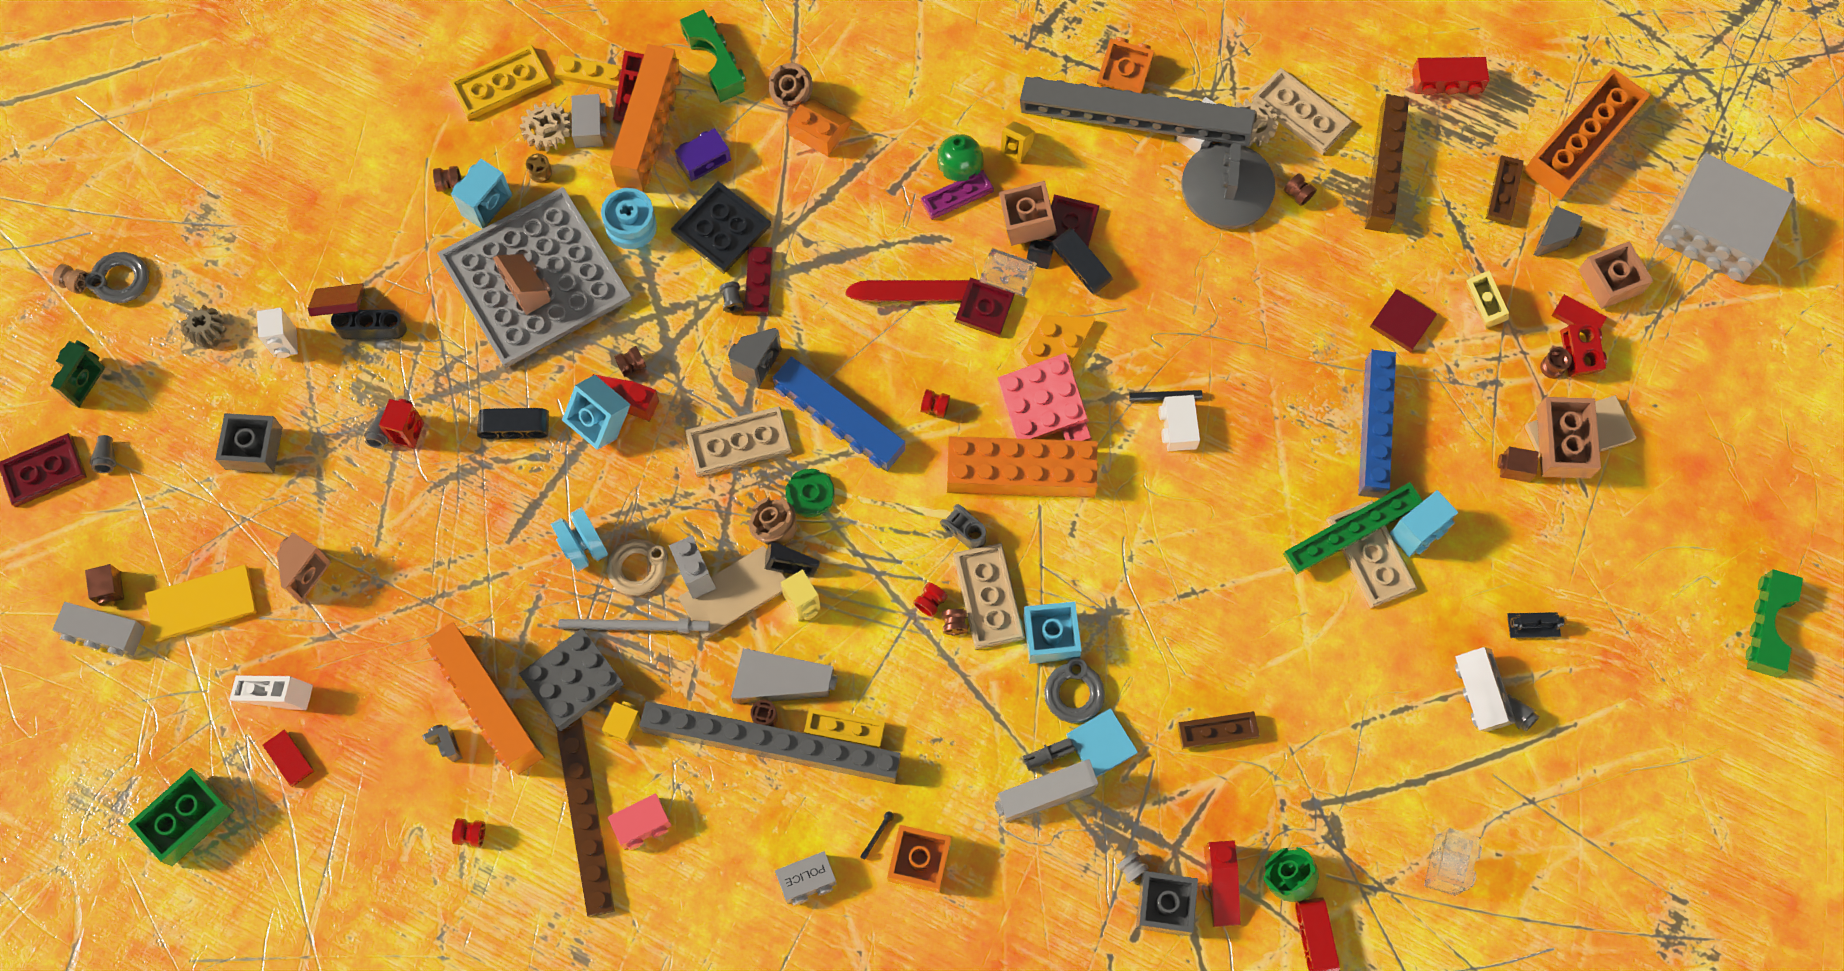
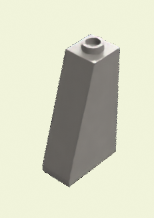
[731,648,838,704]
[994,759,1098,823]

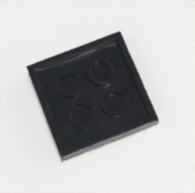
[671,181,771,274]

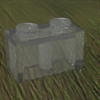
[980,248,1037,297]

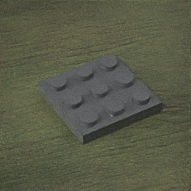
[519,628,624,732]

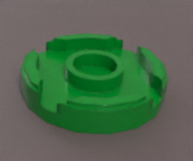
[785,468,835,517]

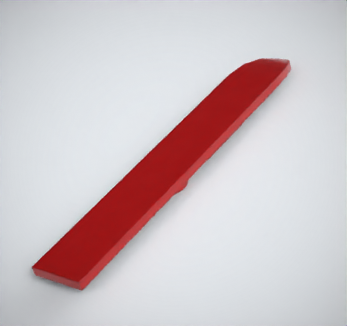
[845,280,987,301]

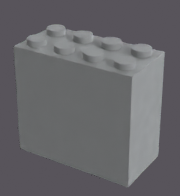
[1655,152,1794,283]

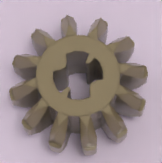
[181,305,225,347]

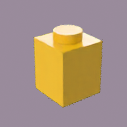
[601,701,641,745]

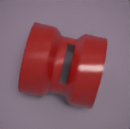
[920,389,950,418]
[913,582,948,617]
[452,818,486,848]

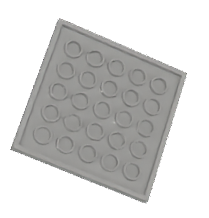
[437,187,632,368]

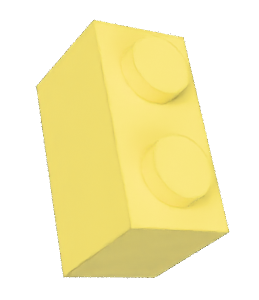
[1466,270,1509,329]
[780,570,820,621]

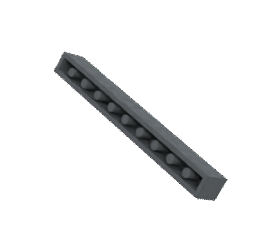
[1020,77,1255,147]
[640,701,901,784]

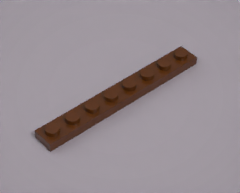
[556,716,615,917]

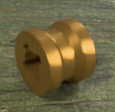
[526,153,552,183]

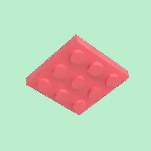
[998,353,1089,439]

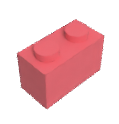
[608,793,672,850]

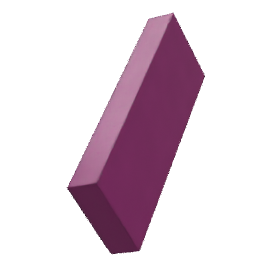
[921,170,994,220]

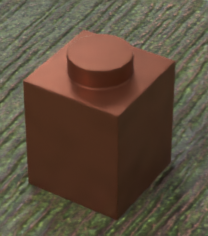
[1497,446,1539,483]
[85,564,124,606]

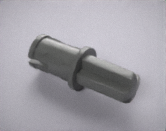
[1023,738,1075,771]

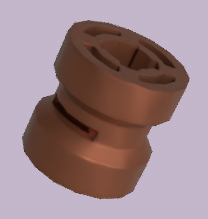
[433,166,462,192]
[1283,173,1317,206]
[614,346,646,378]
[1540,347,1572,379]
[750,700,778,727]

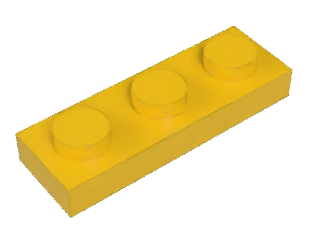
[554,55,622,90]
[804,707,885,749]

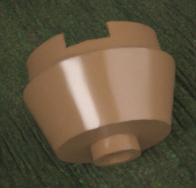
[769,63,813,109]
[747,497,797,546]

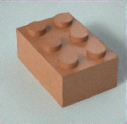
[1536,397,1601,478]

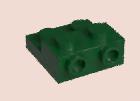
[50,340,105,408]

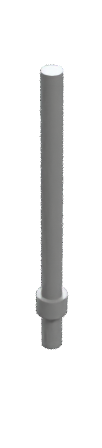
[558,618,711,634]

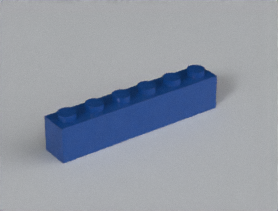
[1358,349,1396,498]
[773,356,905,471]

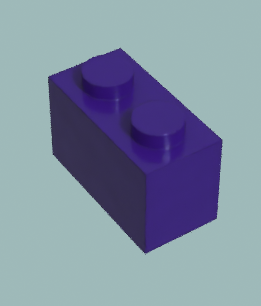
[675,128,731,182]

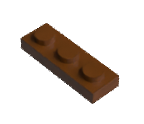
[1485,155,1524,225]
[1177,711,1259,750]

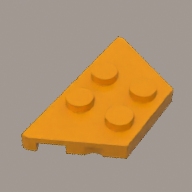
[1021,315,1096,367]

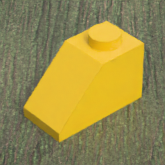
[1000,121,1035,164]

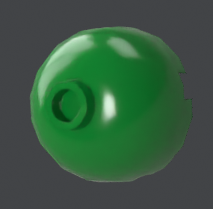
[937,134,984,181]
[1263,847,1319,903]

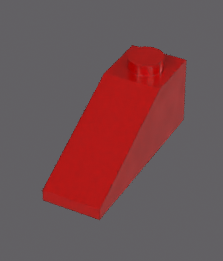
[613,50,644,121]
[592,374,659,422]
[1204,840,1241,927]

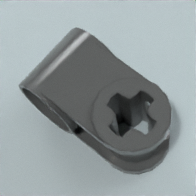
[939,504,986,549]

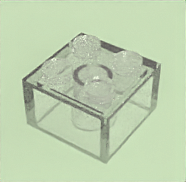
[1424,827,1482,896]

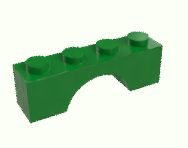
[679,9,746,103]
[1745,569,1803,678]

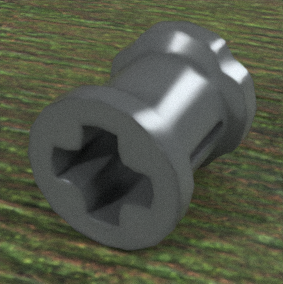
[719,282,744,313]

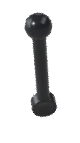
[860,811,894,860]

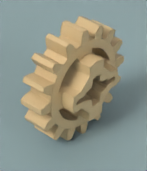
[1235,98,1278,147]
[520,102,572,152]

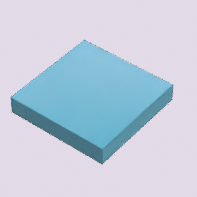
[1066,708,1138,778]

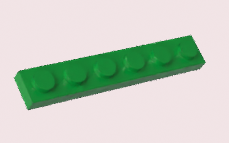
[1283,482,1423,575]

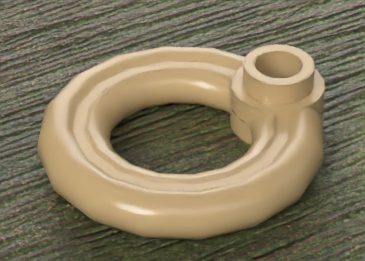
[607,539,668,596]

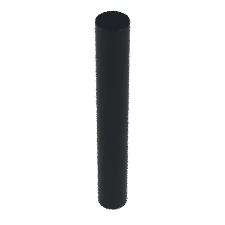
[1129,390,1203,402]

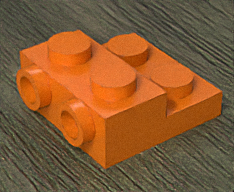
[1097,37,1154,93]

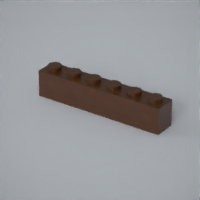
[1365,94,1409,233]

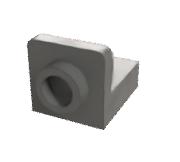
[422,724,463,762]

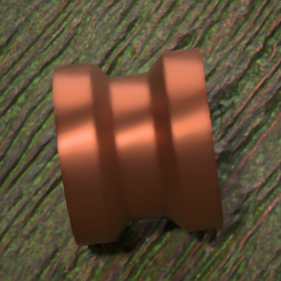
[942,609,968,635]

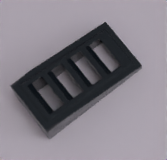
[764,542,820,577]

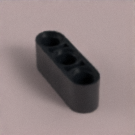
[1051,228,1113,295]
[331,309,407,339]
[477,408,549,439]

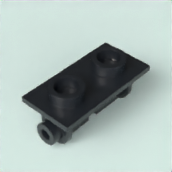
[1507,612,1565,638]

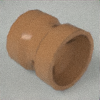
[52,264,88,294]

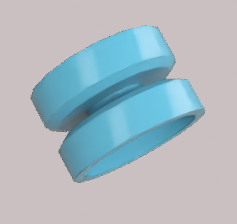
[601,188,657,249]
[550,507,608,572]

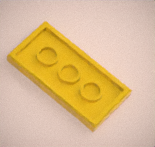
[448,44,552,121]
[145,565,257,642]

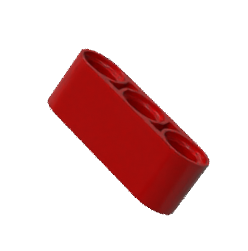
[1295,897,1340,971]

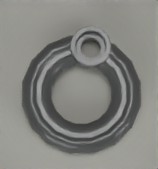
[85,252,149,304]
[1044,658,1105,724]

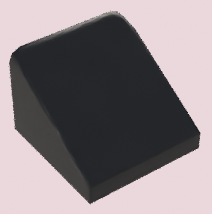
[1026,239,1054,269]

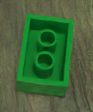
[128,768,235,867]

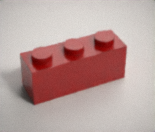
[1412,57,1489,95]

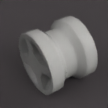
[1116,851,1149,884]

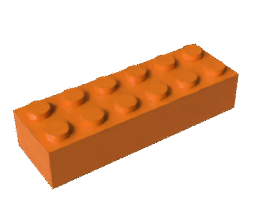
[610,44,682,192]
[1523,68,1651,200]
[947,436,1097,498]
[426,622,545,775]

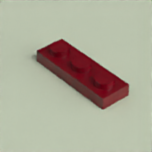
[744,247,773,316]

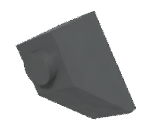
[1533,206,1583,257]

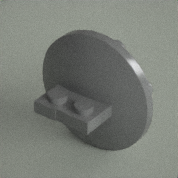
[1181,143,1275,229]

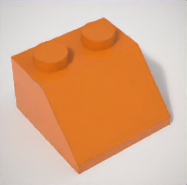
[788,99,853,157]

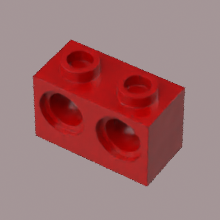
[1560,321,1607,377]
[379,398,424,449]

